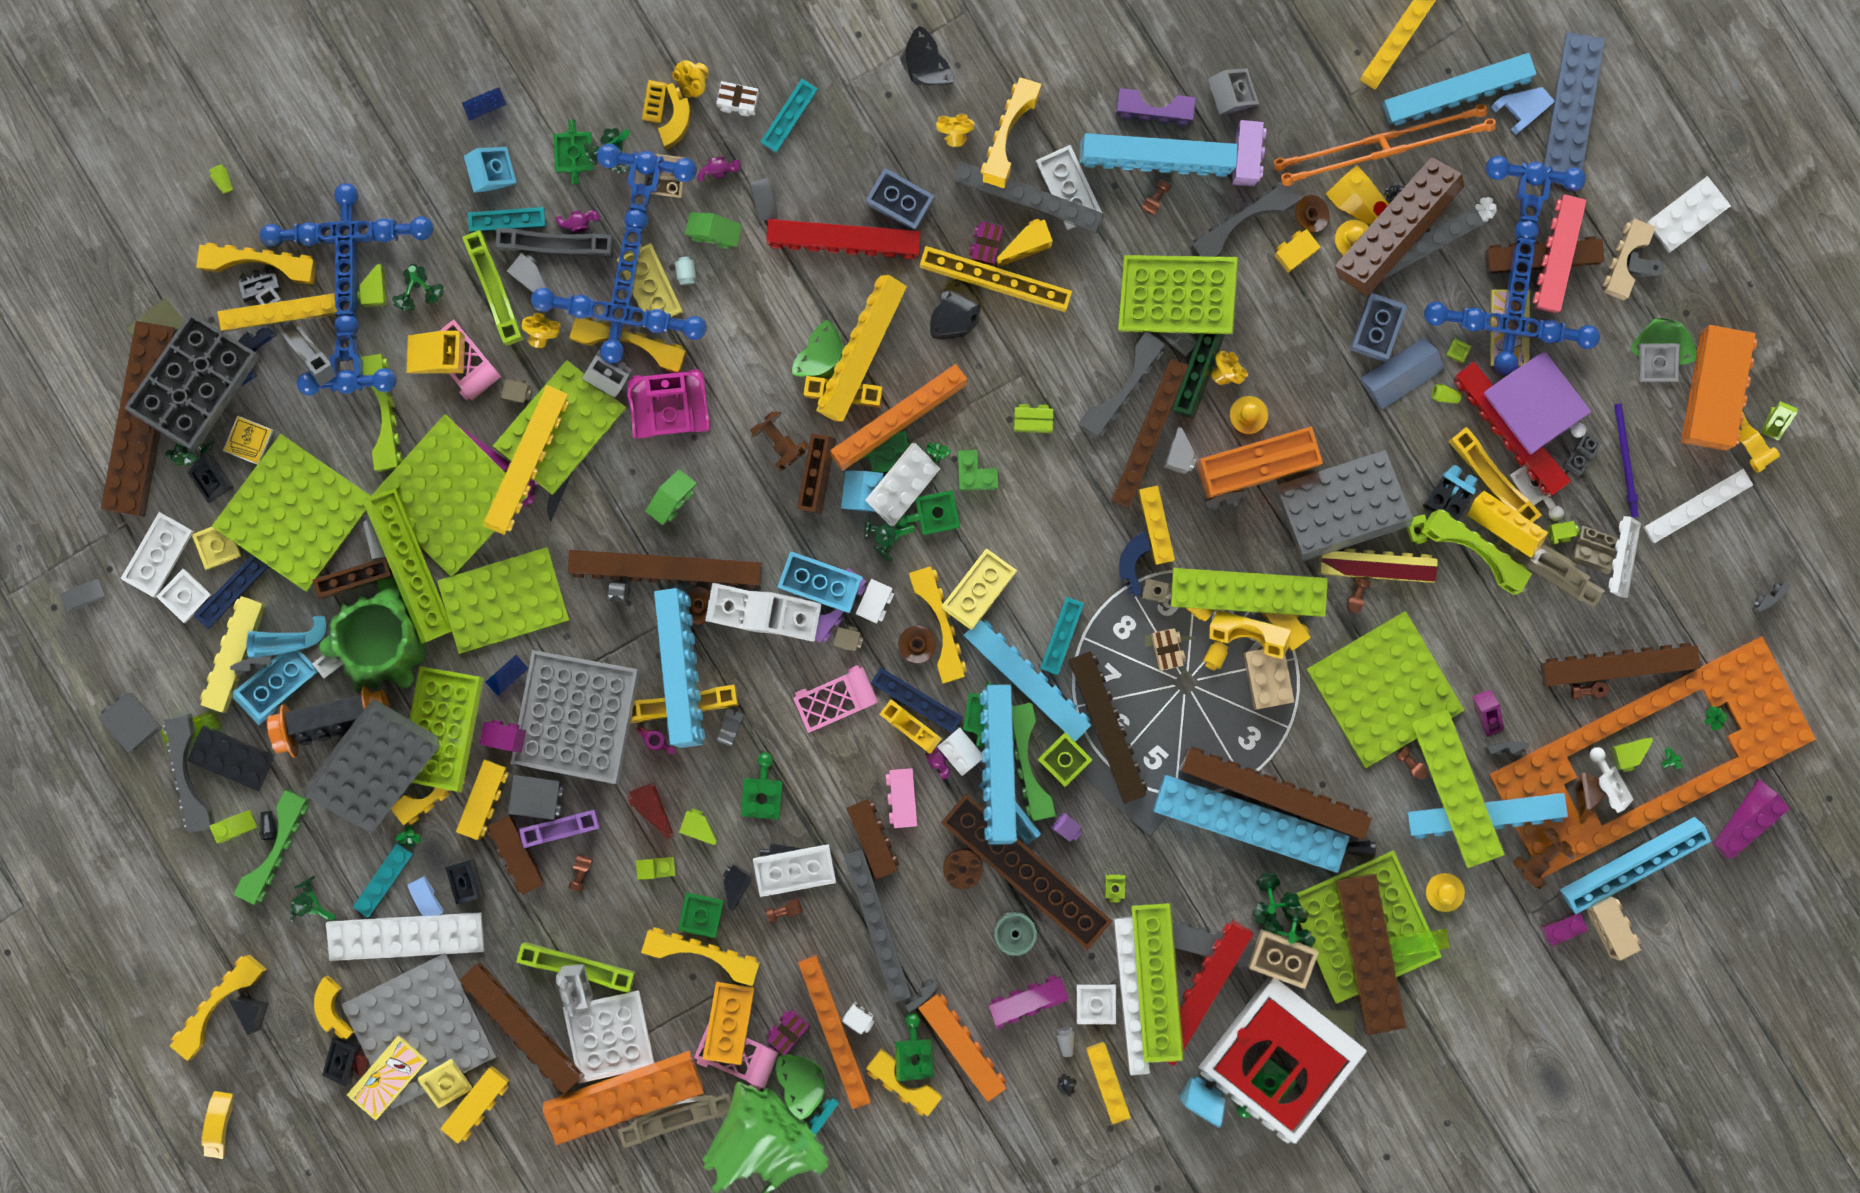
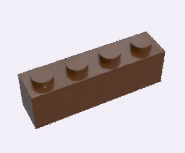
[797,433,836,514]
[312,557,394,599]
[846,799,900,879]
[488,815,546,895]

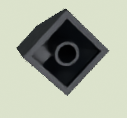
[723,864,754,911]

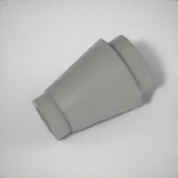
[1056,1027,1075,1057]

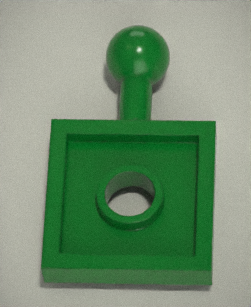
[895,490,961,536]
[741,753,783,820]
[895,1013,934,1081]
[1237,1057,1298,1118]

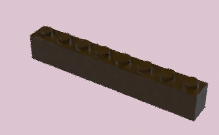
[1068,651,1148,804]

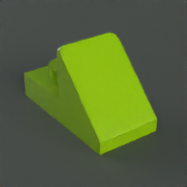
[1761,401,1798,441]
[636,856,676,880]

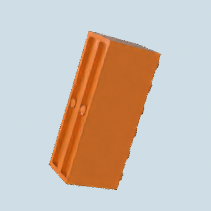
[1681,325,1757,451]
[1196,426,1323,500]

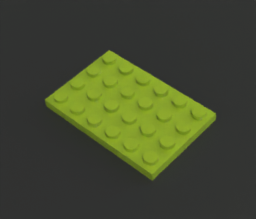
[1118,255,1239,334]
[493,360,626,495]
[437,547,570,654]
[409,666,484,792]

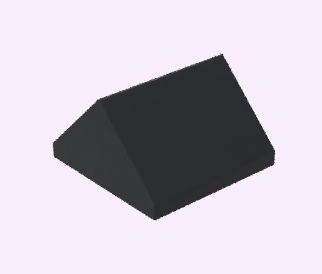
[188,453,234,504]
[445,859,485,904]
[230,996,268,1036]
[322,1038,361,1086]

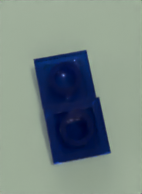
[462,87,507,121]
[485,655,529,696]

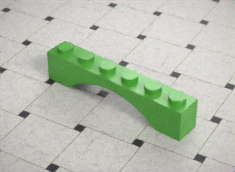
[1012,703,1055,821]
[233,790,310,905]

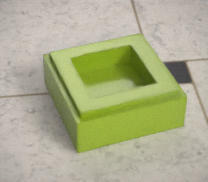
[1445,338,1472,364]

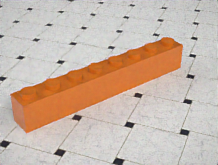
[830,364,967,471]
[798,954,871,1109]

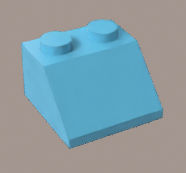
[464,147,517,192]
[841,471,884,513]

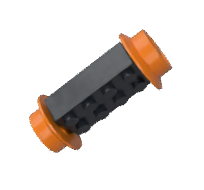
[267,686,390,758]

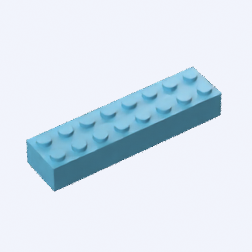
[1079,133,1237,177]
[654,588,705,748]
[980,685,1016,845]

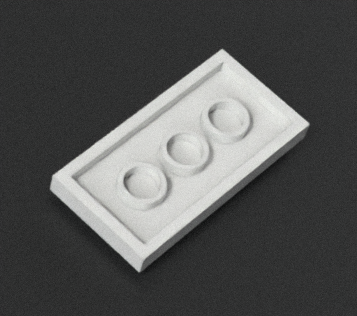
[1036,145,1101,230]
[1646,176,1731,253]
[865,443,940,526]
[121,512,194,598]
[1609,516,1641,598]
[753,844,836,897]

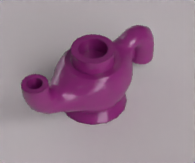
[697,157,741,182]
[555,210,600,234]
[636,727,675,754]
[925,734,951,780]

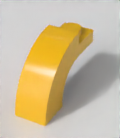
[658,83,691,150]
[879,700,942,754]
[314,976,355,1039]
[202,1091,233,1159]

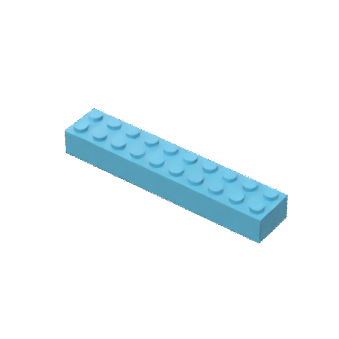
[1152,775,1350,873]

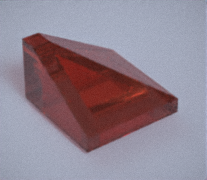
[355,1053,369,1077]

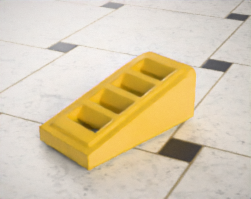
[642,80,668,123]

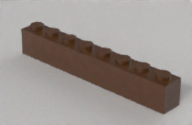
[1111,359,1188,509]
[1540,642,1700,687]
[459,962,585,1094]

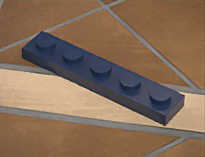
[194,555,269,629]
[871,667,962,733]

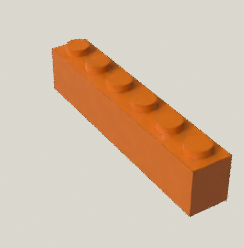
[918,993,1007,1102]

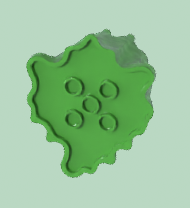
[319,577,426,692]
[703,1082,828,1193]

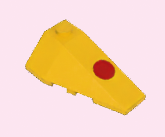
[1325,165,1389,226]

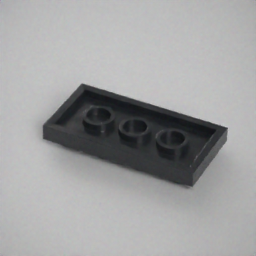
[187,725,275,791]

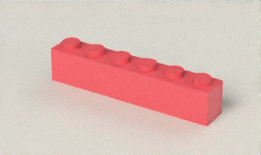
[1533,194,1587,314]

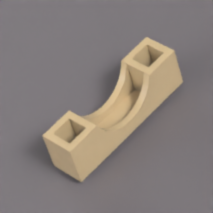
[1602,219,1656,300]

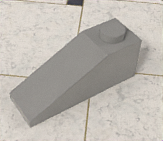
[507,253,555,310]

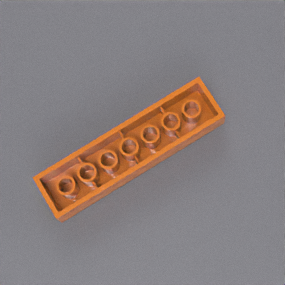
[543,1051,703,1145]

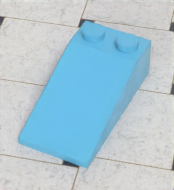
[777,551,863,613]
[233,650,318,725]
[1178,1076,1225,1127]

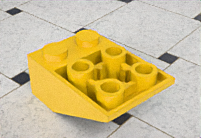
[406,331,465,373]

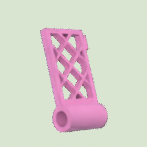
[440,319,501,401]
[793,665,878,733]
[694,1023,780,1090]

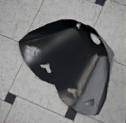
[900,26,953,85]
[930,279,981,339]

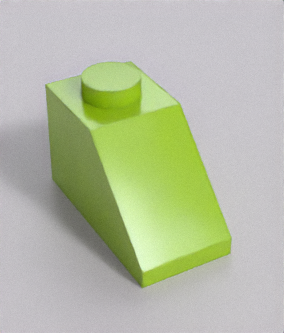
[357,264,388,307]
[1610,737,1653,772]
[679,808,718,845]
[210,810,258,844]

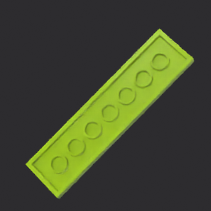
[363,488,452,644]
[1171,568,1328,617]
[1411,709,1505,869]
[1132,903,1184,1063]

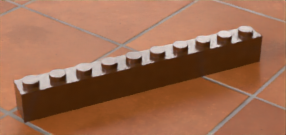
[568,550,762,589]

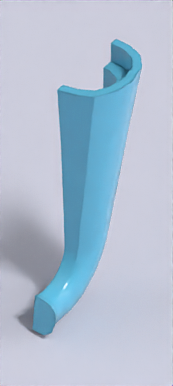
[246,616,326,658]

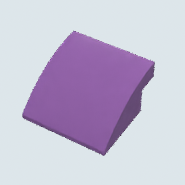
[1484,351,1591,455]

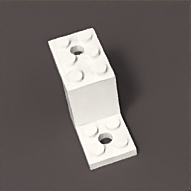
[705,583,821,642]

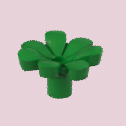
[926,442,951,463]
[1705,706,1727,731]
[1661,747,1683,770]
[395,825,421,847]

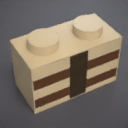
[1151,628,1186,671]

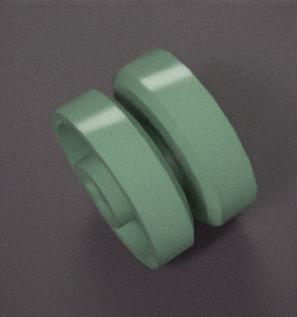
[994,911,1037,956]

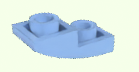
[408,876,444,916]

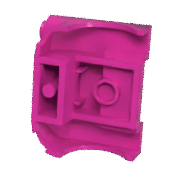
[627,369,710,439]

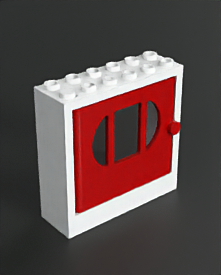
[1198,976,1367,1144]

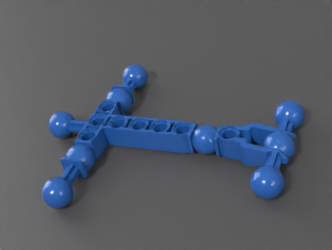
[531,144,707,364]
[1424,156,1600,375]
[259,183,434,396]

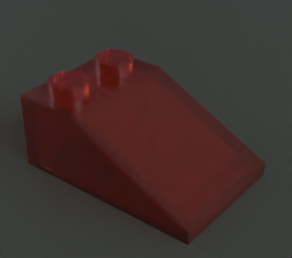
[628,783,675,839]

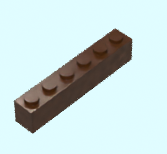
[1485,236,1605,274]

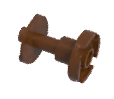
[750,411,809,471]
[1513,828,1576,890]
[943,849,982,890]

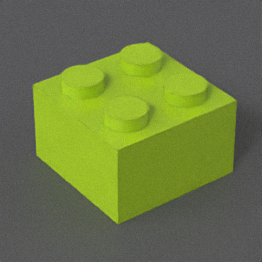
[1037,732,1092,787]

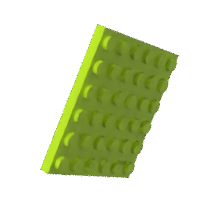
[370,414,528,576]
[212,434,370,592]
[1306,611,1464,768]
[1295,850,1442,1004]

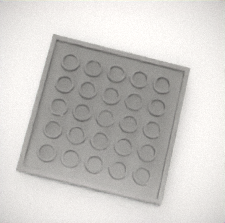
[511,650,640,784]
[341,953,497,1109]

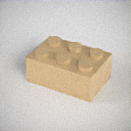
[1243,649,1294,710]
[1586,897,1641,961]
[1248,929,1319,989]

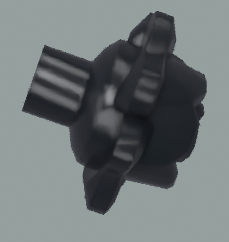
[1384,184,1404,203]
[1057,1074,1077,1097]

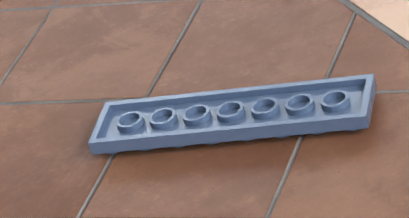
[1544,32,1604,186]

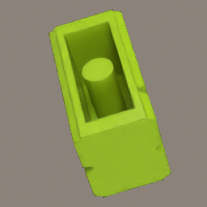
[1014,404,1053,433]

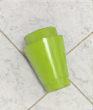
[209,164,233,194]
[1431,383,1462,404]

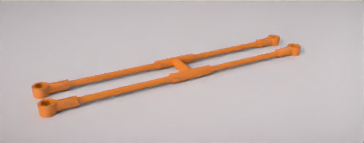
[1274,104,1496,186]

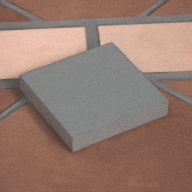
[1639,343,1680,382]

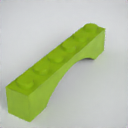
[462,230,524,346]
[361,354,403,472]
[1421,509,1532,595]
[516,942,636,993]

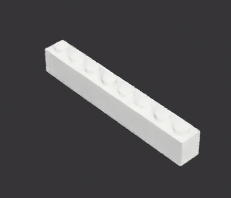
[1113,916,1150,1075]

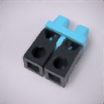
[1422,465,1478,521]

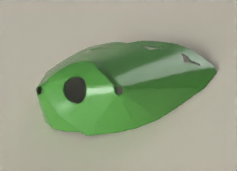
[1630,318,1697,365]
[792,320,844,378]
[776,1055,826,1120]

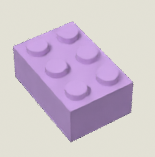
[1232,120,1266,187]

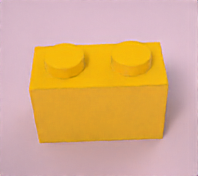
[1274,229,1320,273]

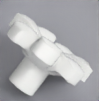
[1475,197,1497,222]

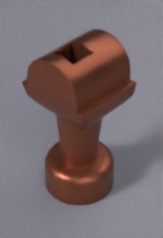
[1140,179,1171,216]
[1346,577,1371,613]
[1570,681,1609,700]
[1395,746,1428,779]
[568,854,593,892]
[765,897,804,924]

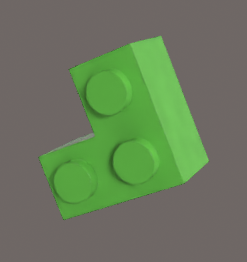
[685,212,742,249]
[958,450,998,491]
[645,469,697,525]

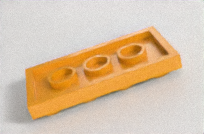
[703,982,755,1065]

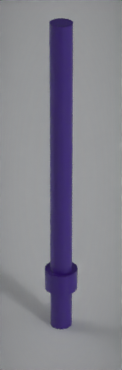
[1614,404,1639,518]

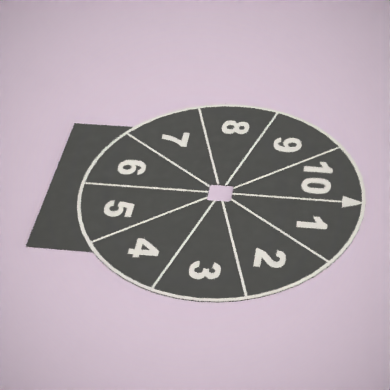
[1038,570,1300,836]

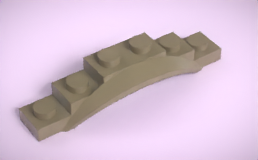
[1496,538,1605,608]
[618,1093,732,1148]

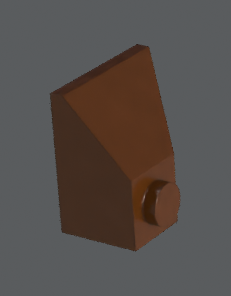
[1574,773,1606,824]

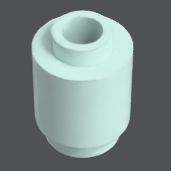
[675,257,696,285]

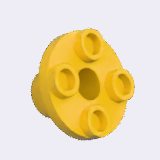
[672,60,709,98]
[936,114,974,147]
[1335,220,1369,256]
[521,313,560,348]
[1211,351,1248,385]
[1229,396,1268,434]
[1425,873,1465,912]

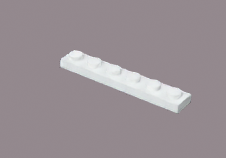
[1643,469,1753,543]

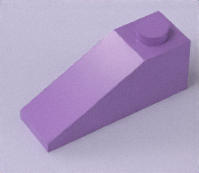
[1051,812,1082,842]

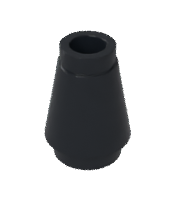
[258,811,278,840]
[1348,840,1376,859]

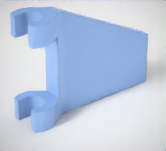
[1491,87,1555,135]

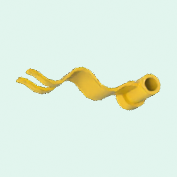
[1738,411,1780,473]

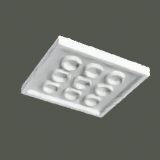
[563,990,655,1083]

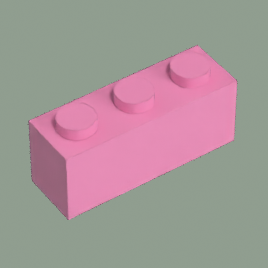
[886,768,917,828]

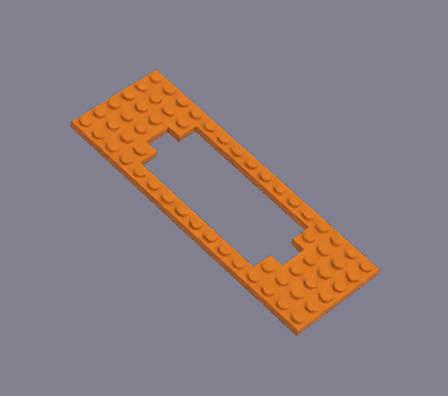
[1488,636,1816,878]

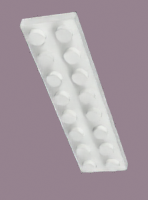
[326,912,485,961]

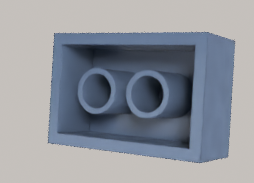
[866,168,934,231]
[1349,293,1407,362]

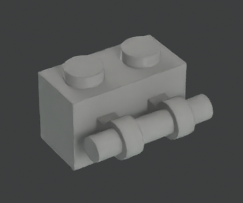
[582,350,632,398]
[556,964,593,1016]

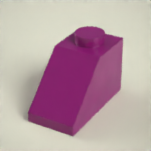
[1472,690,1505,737]

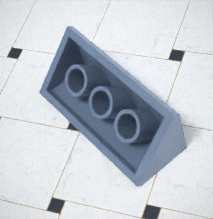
[1360,338,1445,411]

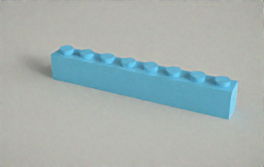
[1382,53,1536,127]
[964,619,1091,742]
[1407,793,1568,839]
[1560,817,1711,915]

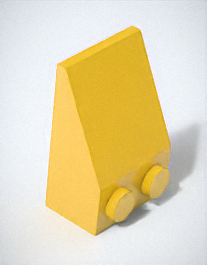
[997,219,1053,267]

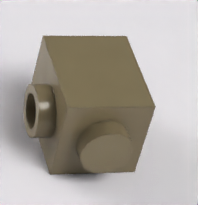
[501,378,532,405]
[1141,578,1171,603]
[833,626,863,652]

